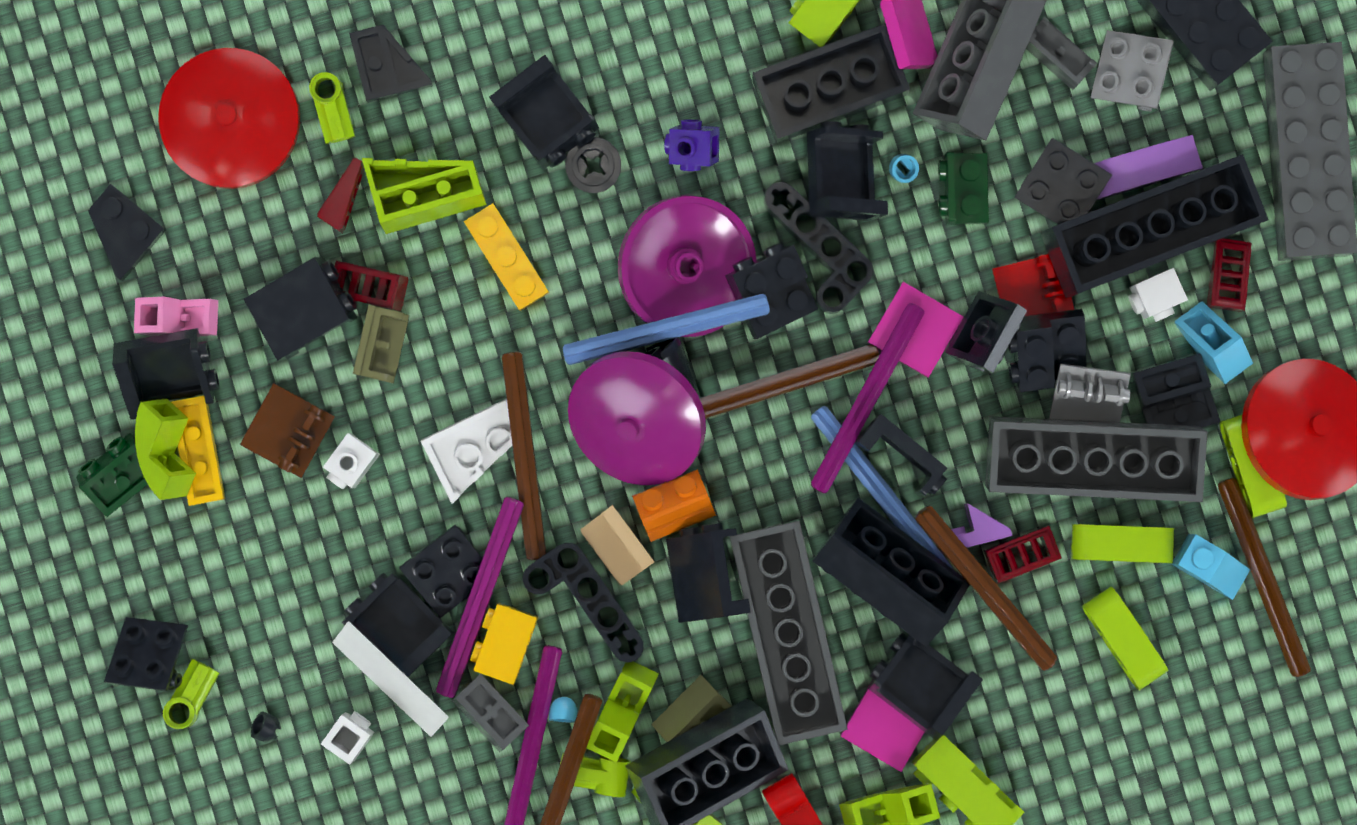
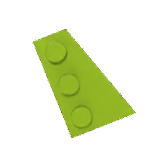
[788,0,860,47]
[362,158,487,234]
[911,735,1025,825]

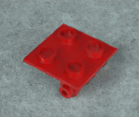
[992,254,1075,316]

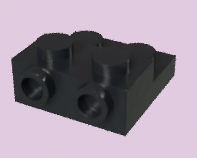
[725,242,818,339]
[945,291,1027,373]
[1008,309,1087,392]

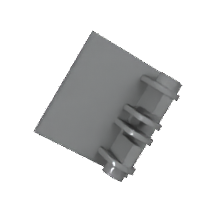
[1091,30,1174,112]
[1049,364,1131,422]

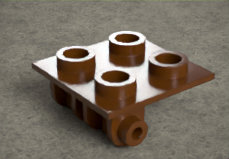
[240,383,335,478]

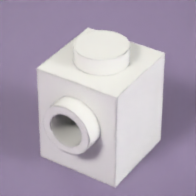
[1128,268,1188,322]
[323,433,380,490]
[321,711,375,765]

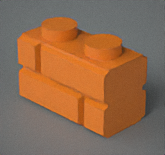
[632,469,716,542]

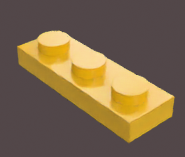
[463,203,549,311]
[171,395,225,506]

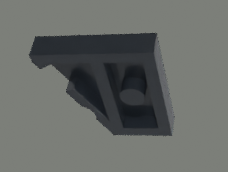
[349,25,433,103]
[88,184,166,281]

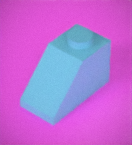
[1174,301,1253,384]
[1171,534,1250,600]

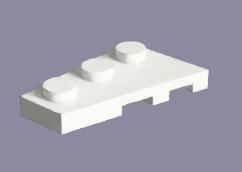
[421,398,512,504]

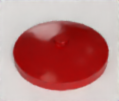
[158,48,300,189]
[1241,359,1357,500]

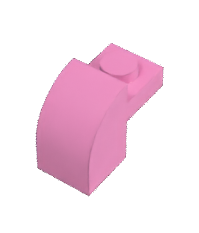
[134,296,218,336]

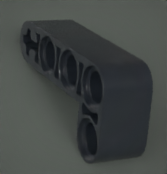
[764,182,873,314]
[523,543,644,662]

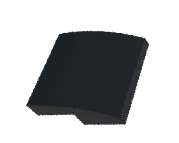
[1132,353,1220,429]

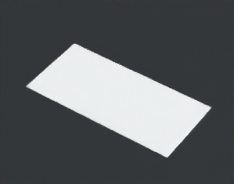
[332,621,449,737]

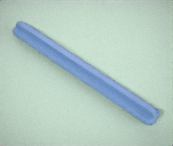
[563,294,770,365]
[811,406,952,568]

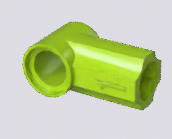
[309,72,356,144]
[163,659,220,729]
[560,752,631,797]

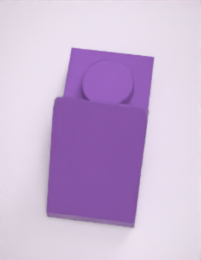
[940,503,1012,554]

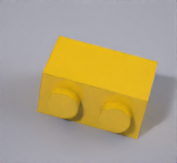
[470,603,539,685]

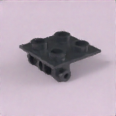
[1014,138,1112,225]
[399,525,483,618]
[104,617,188,691]

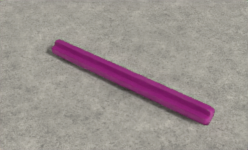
[811,303,924,493]
[436,497,524,698]
[504,645,562,825]

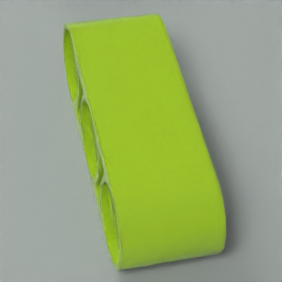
[1220,414,1287,518]
[1071,524,1174,563]
[1082,586,1169,691]

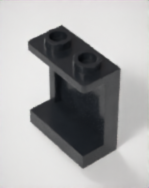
[489,55,599,170]
[807,121,888,221]
[243,257,357,361]
[112,328,219,420]
[855,414,947,496]
[666,523,751,623]
[342,572,454,677]
[868,632,983,740]

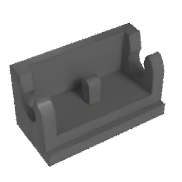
[1026,17,1097,90]
[452,674,529,752]

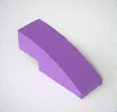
[1094,135,1203,200]

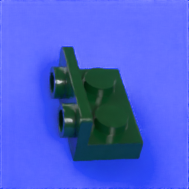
[938,151,989,225]
[76,433,148,517]

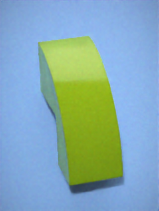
[135,399,196,500]
[587,661,659,763]
[839,784,940,825]

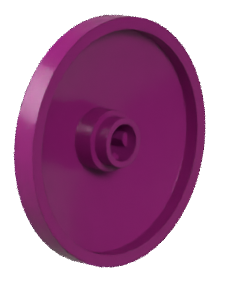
[618,195,757,337]
[568,351,706,485]

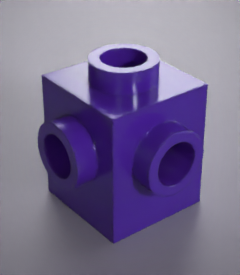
[664,119,720,171]

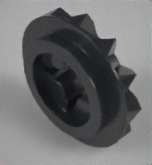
[565,137,621,194]

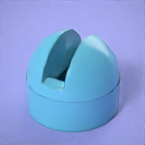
[889,154,919,183]
[549,697,578,723]

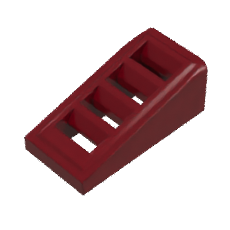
[317,158,365,234]
[1206,238,1252,312]
[335,260,408,311]
[983,526,1062,584]

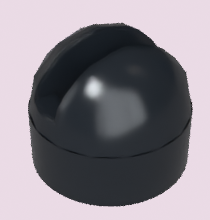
[251,711,281,742]

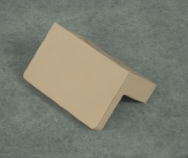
[581,505,655,585]

